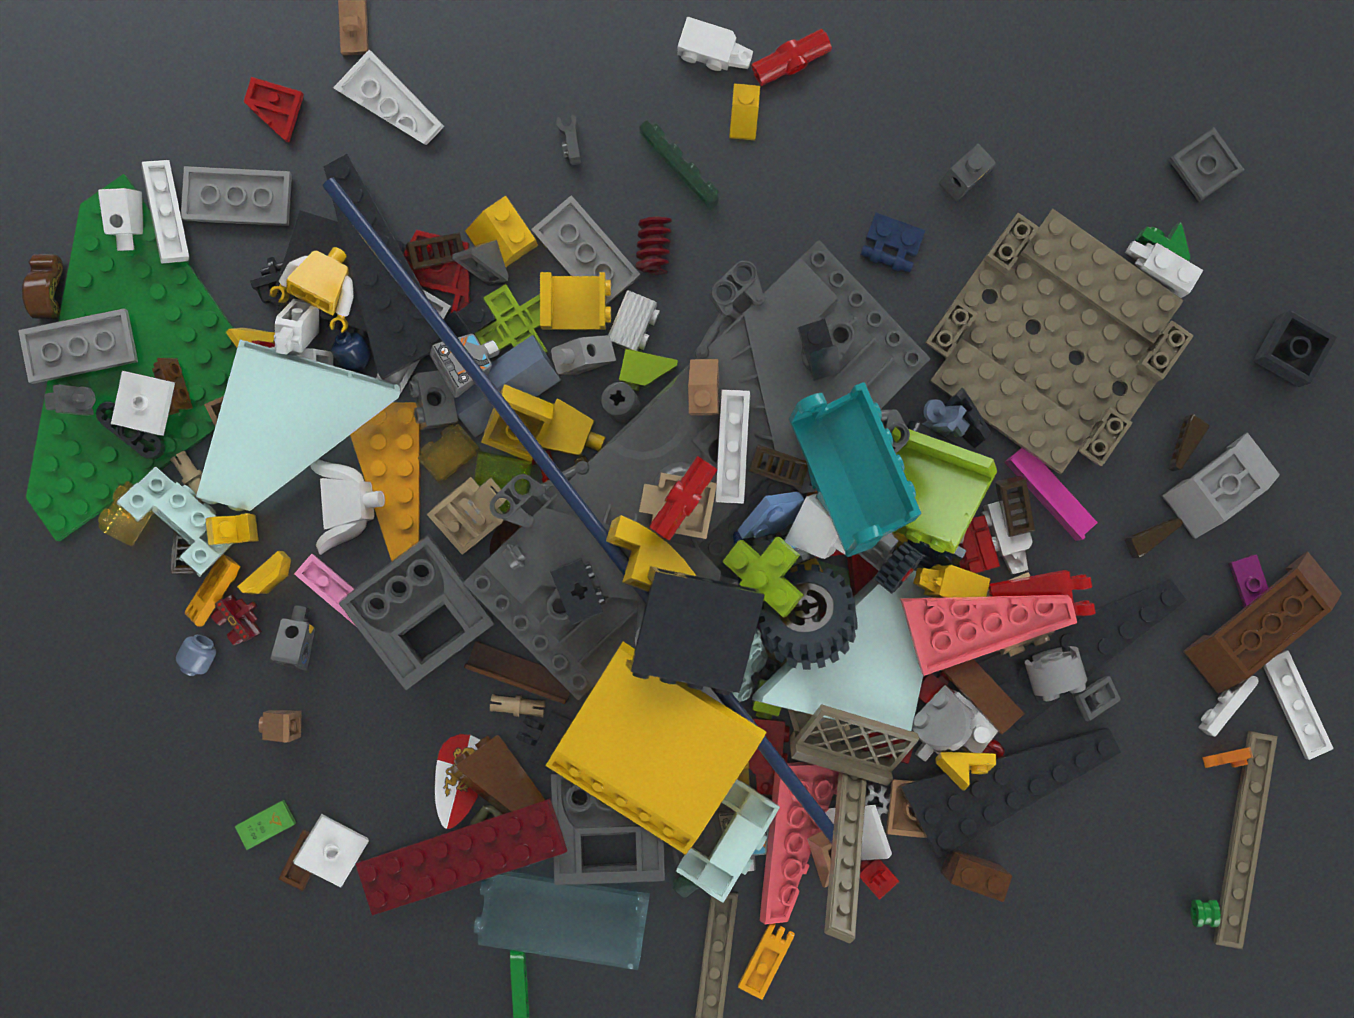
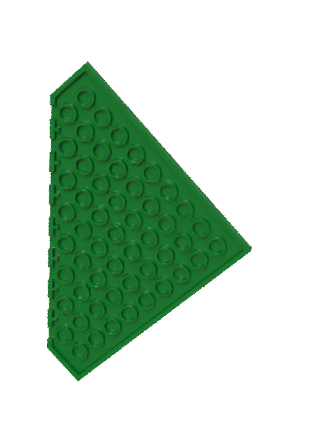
[26,174,237,541]

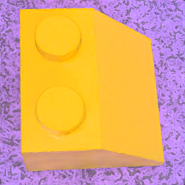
[465,196,538,267]
[481,384,554,462]

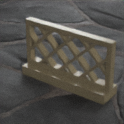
[790,704,919,786]

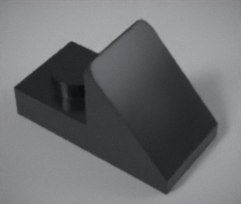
[444,296,496,338]
[797,319,841,381]

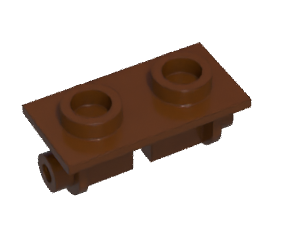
[152,358,193,415]

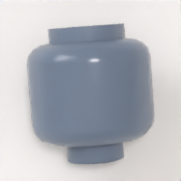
[176,634,217,676]

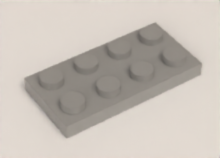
[181,166,292,226]
[531,195,641,306]
[18,308,138,384]

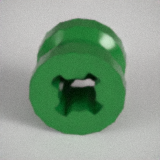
[1191,900,1221,927]

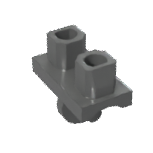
[44,385,96,416]

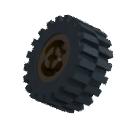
[758,564,858,670]

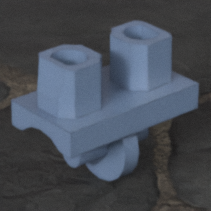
[921,399,969,437]

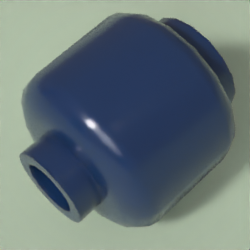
[331,332,371,372]

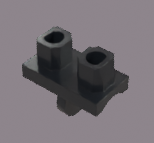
[250,257,283,304]

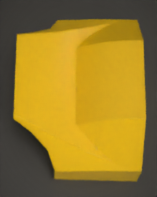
[237,551,291,595]

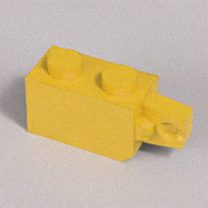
[913,565,990,598]

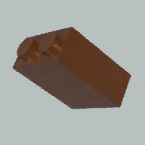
[941,849,1012,902]

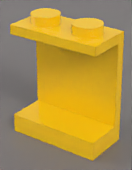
[540,272,611,330]

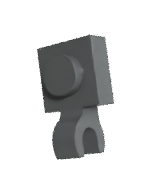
[556,115,581,165]

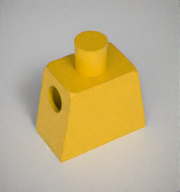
[540,399,606,457]

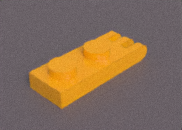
[185,554,240,627]
[738,923,795,1000]

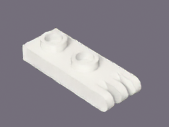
[1198,676,1259,737]

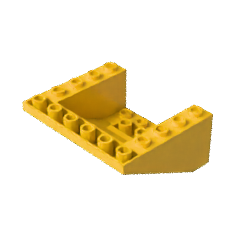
[545,641,766,855]

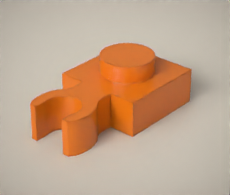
[1202,747,1253,768]

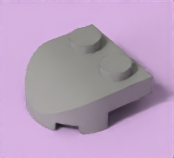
[912,685,974,753]

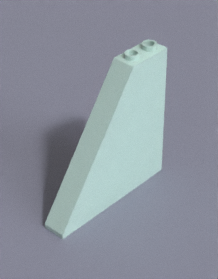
[196,339,400,511]
[752,571,933,731]

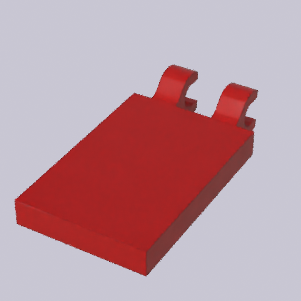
[988,570,1096,624]

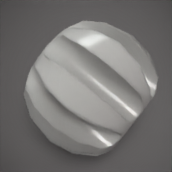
[865,782,890,821]

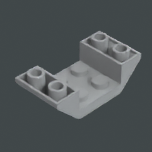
[1162,432,1280,538]

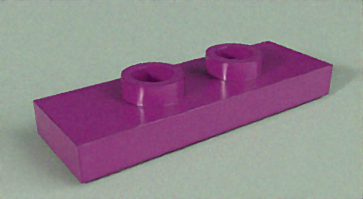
[1229,555,1268,608]

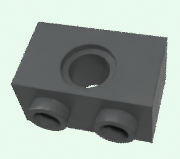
[409,370,458,430]

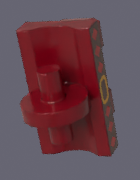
[211,595,262,645]

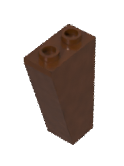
[450,735,545,814]

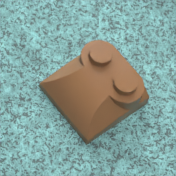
[886,779,926,838]

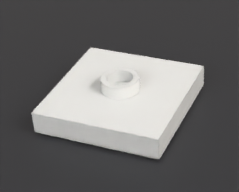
[111,371,175,436]
[826,805,892,860]
[293,814,369,887]

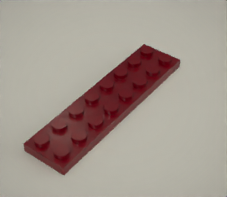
[356,799,568,915]

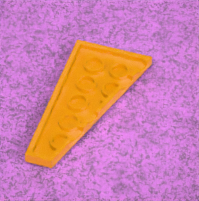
[350,402,421,561]

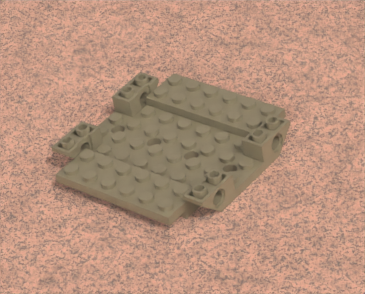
[925,209,1194,474]

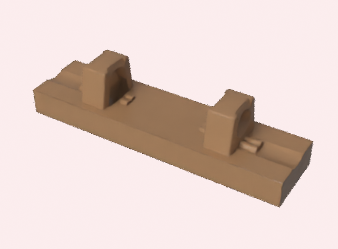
[338,0,369,56]

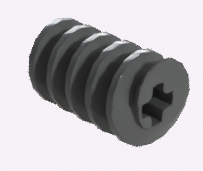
[601,382,642,423]

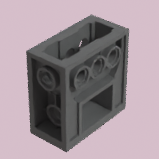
[339,534,494,690]
[551,771,665,885]

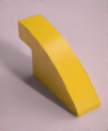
[606,515,696,592]

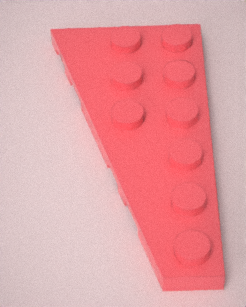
[900,595,1077,676]
[759,762,839,924]

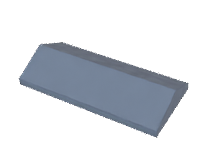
[453,335,562,438]

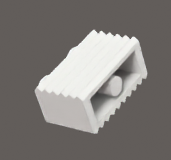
[609,290,660,351]

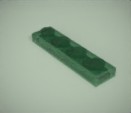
[639,120,719,210]

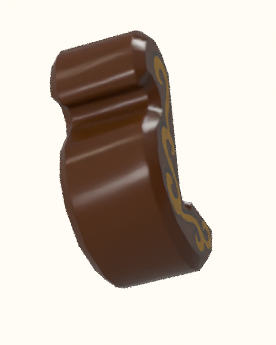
[22,254,63,319]

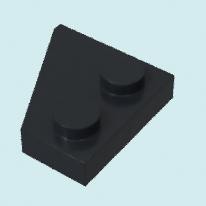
[944,387,992,448]

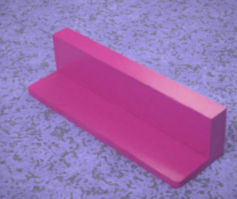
[1004,447,1098,541]

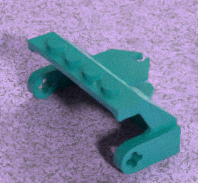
[789,382,922,557]

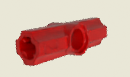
[751,29,832,86]
[649,456,718,541]

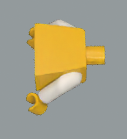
[270,247,353,333]

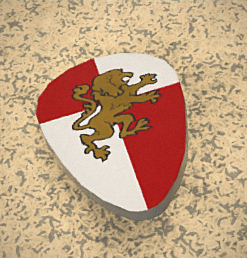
[434,734,480,829]

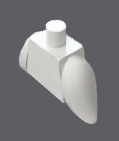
[310,459,385,555]

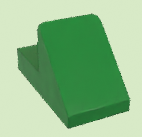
[1135,222,1191,261]

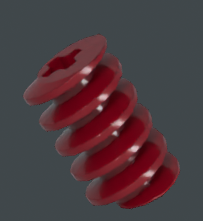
[635,216,672,275]

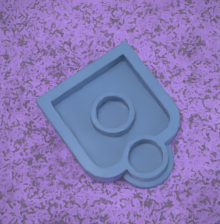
[738,492,805,539]

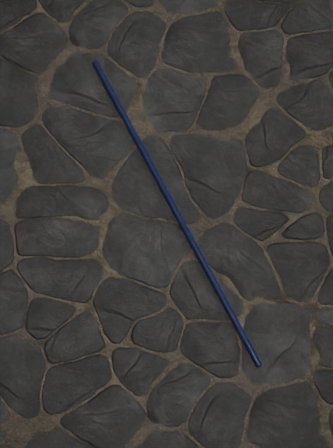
[322,177,834,844]

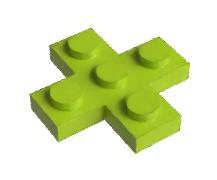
[475,284,548,354]
[722,537,804,617]

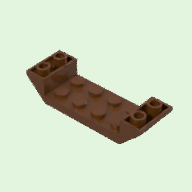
[1183,552,1342,694]

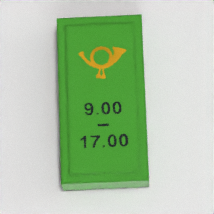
[235,800,296,850]

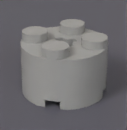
[1025,646,1087,701]

